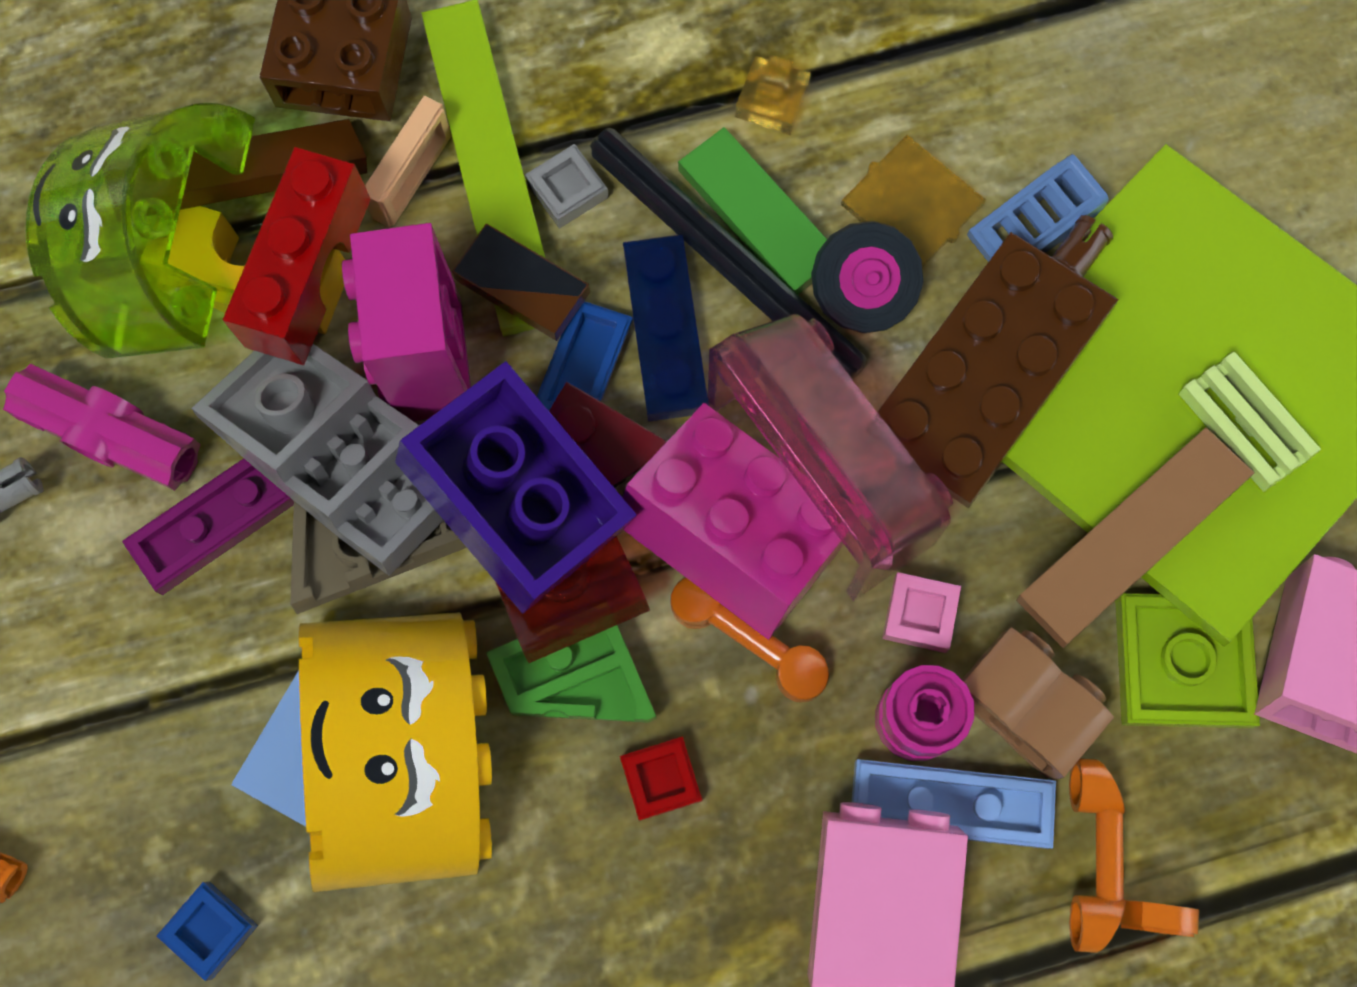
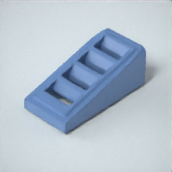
[967,154,1109,262]

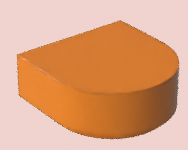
[1120,900,1199,937]

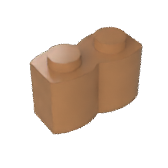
[961,627,1114,780]

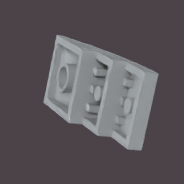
[191,344,443,576]

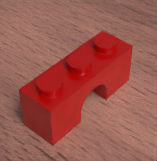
[222,147,371,365]

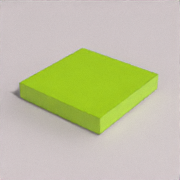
[1115,593,1260,728]

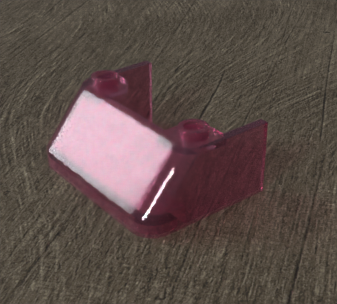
[707,314,953,602]

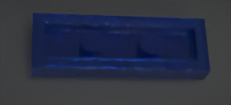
[623,234,709,422]

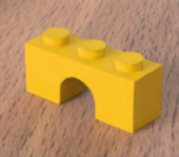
[136,206,345,334]

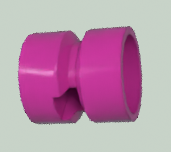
[875,665,974,761]

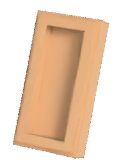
[365,95,452,228]

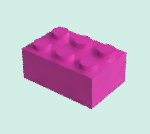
[342,223,471,421]
[622,403,860,640]

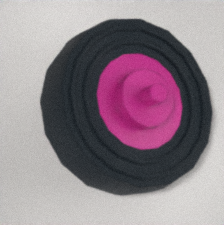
[811,221,924,333]

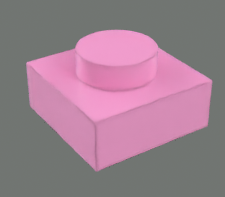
[882,572,961,653]

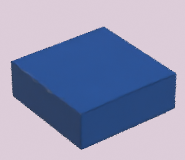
[156,882,258,981]

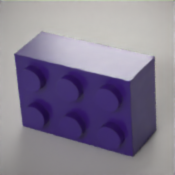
[395,361,637,614]

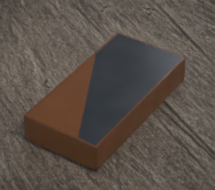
[451,223,590,341]

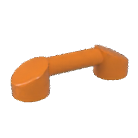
[670,577,829,702]
[1069,758,1126,953]

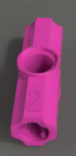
[3,364,201,491]

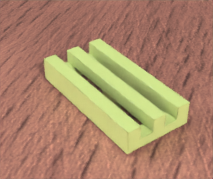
[1179,352,1321,492]

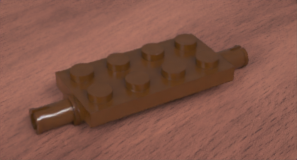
[862,215,1119,537]

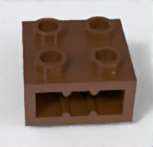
[259,0,412,122]

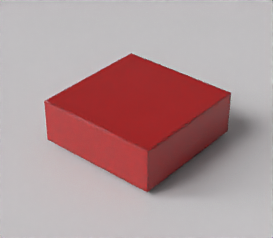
[620,736,702,822]

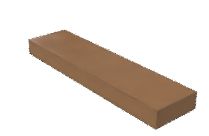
[1016,428,1255,648]

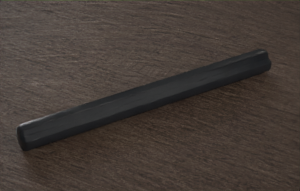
[590,128,866,384]

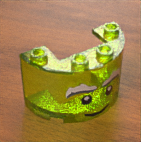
[25,103,255,359]

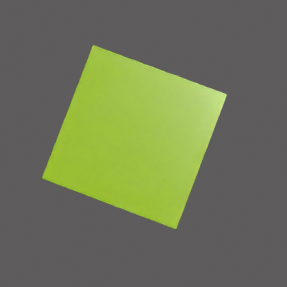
[1003,144,1357,647]

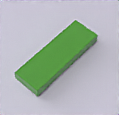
[678,127,827,295]

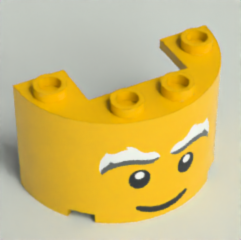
[299,612,492,892]

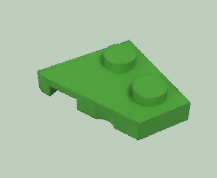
[486,601,657,723]

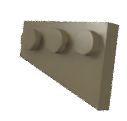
[290,501,467,614]

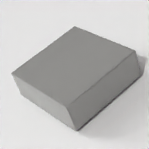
[525,144,609,229]

